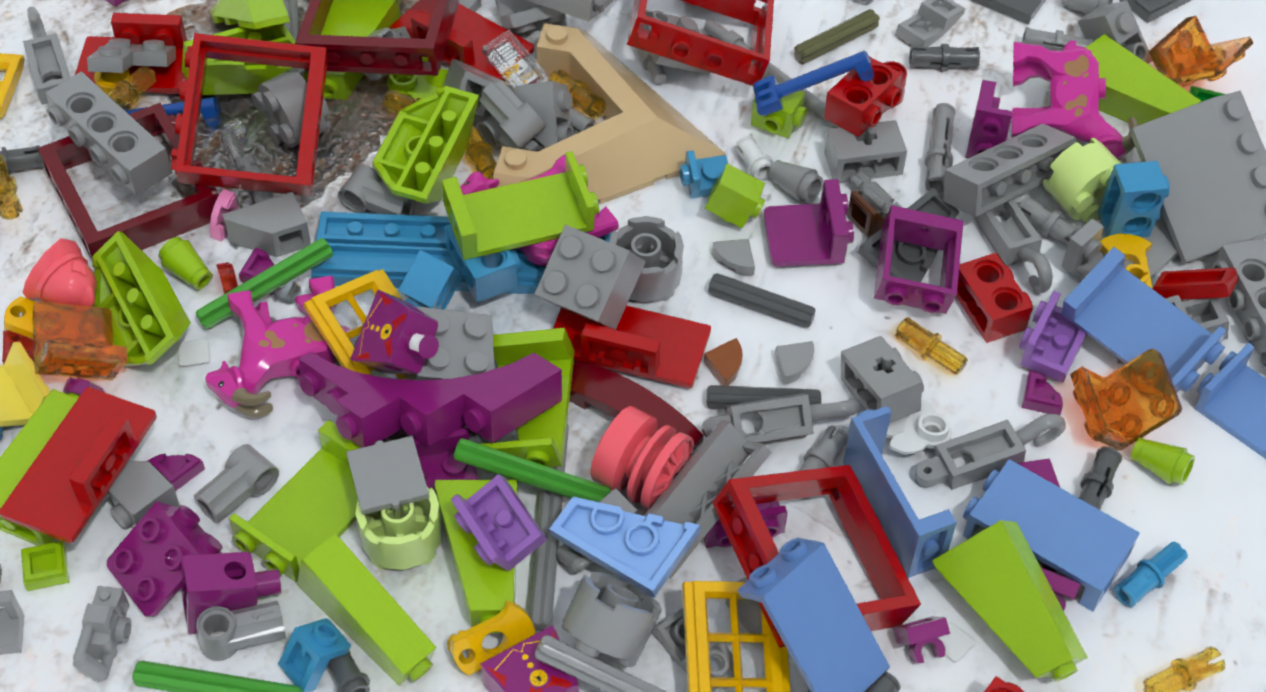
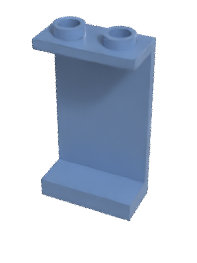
[1062,247,1226,399]
[1194,343,1266,459]
[843,406,957,578]
[963,459,1140,612]
[737,537,890,692]

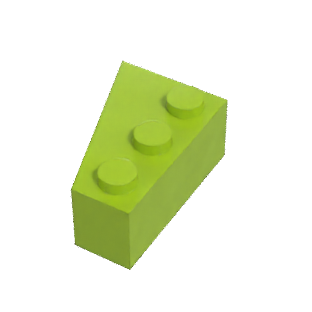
[182,24,309,95]

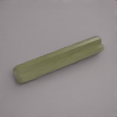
[794,9,880,63]

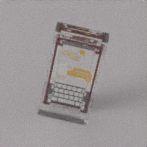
[481,30,553,91]

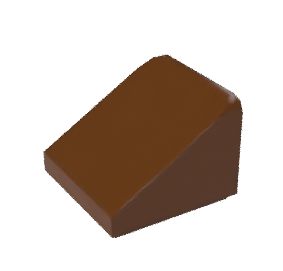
[847,190,884,238]

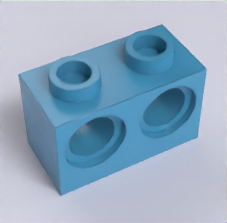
[1098,161,1170,237]
[445,224,521,303]
[398,250,462,310]

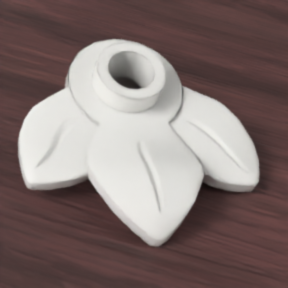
[886,400,952,454]

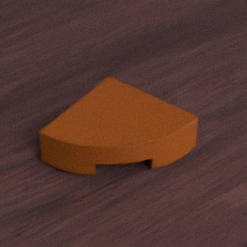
[704,338,743,386]

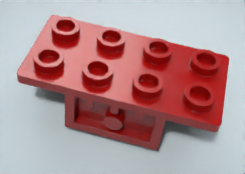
[390,0,534,81]
[75,12,189,94]
[553,305,711,388]
[0,387,157,544]

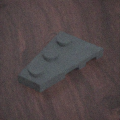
[858,188,960,282]

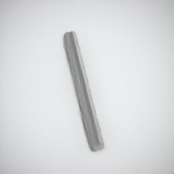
[528,420,569,631]

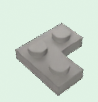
[87,38,176,73]

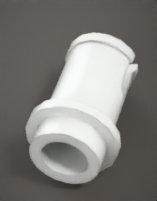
[735,136,773,180]

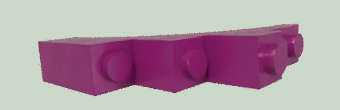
[298,352,562,448]

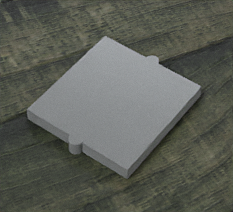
[346,436,430,515]

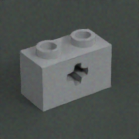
[824,120,907,183]
[841,336,924,423]

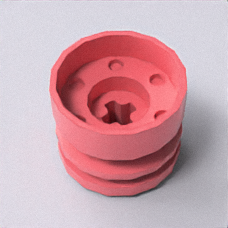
[590,406,694,510]

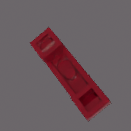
[570,362,704,453]

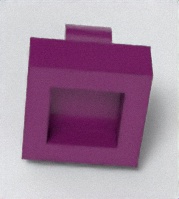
[1041,568,1080,611]
[893,616,950,664]

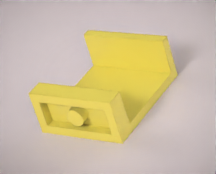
[0,342,50,427]

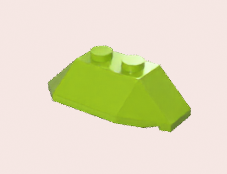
[372,86,479,204]
[91,231,191,366]

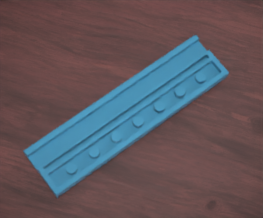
[311,211,612,294]

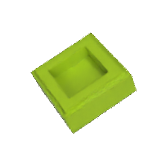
[21,541,70,592]

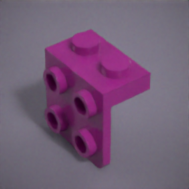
[763,179,854,267]
[106,501,223,617]

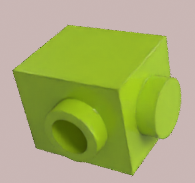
[751,83,808,139]
[704,163,765,228]

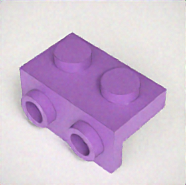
[1019,291,1087,383]
[451,474,548,571]

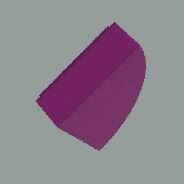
[239,247,275,292]
[1021,370,1063,415]
[63,377,105,396]
[147,453,205,491]

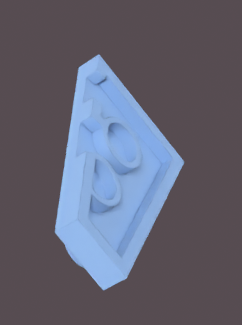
[549,497,701,598]

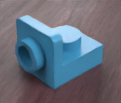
[679,150,728,199]
[278,618,351,692]

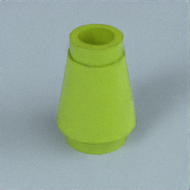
[158,237,213,290]
[1131,437,1195,485]

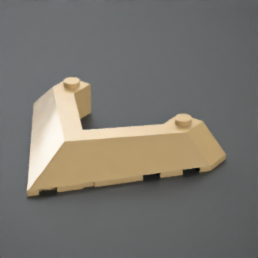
[493,23,726,204]

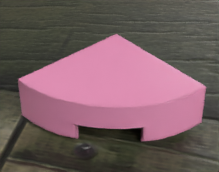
[210,189,238,242]

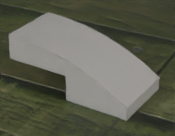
[895,0,966,47]

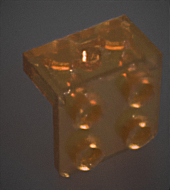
[1148,15,1254,86]
[1070,349,1182,451]

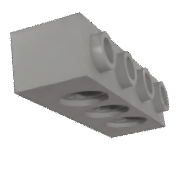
[45,71,173,196]
[943,123,1076,217]
[1212,238,1266,371]

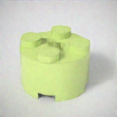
[1043,138,1122,223]
[355,487,442,570]

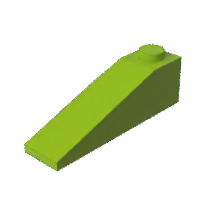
[210,0,290,29]

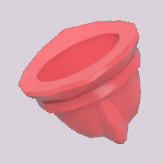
[22,238,97,313]

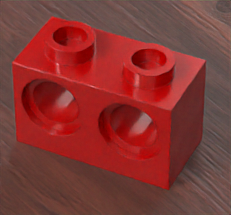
[824,56,902,137]
[956,253,1033,343]

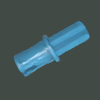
[1113,541,1188,608]

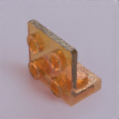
[32,301,127,380]

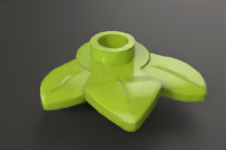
[387,57,448,102]

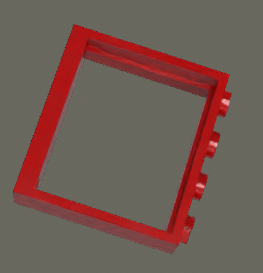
[627,0,774,86]
[171,33,328,197]
[712,465,921,648]

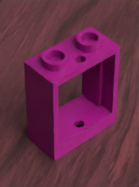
[873,205,964,314]

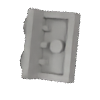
[495,0,567,33]

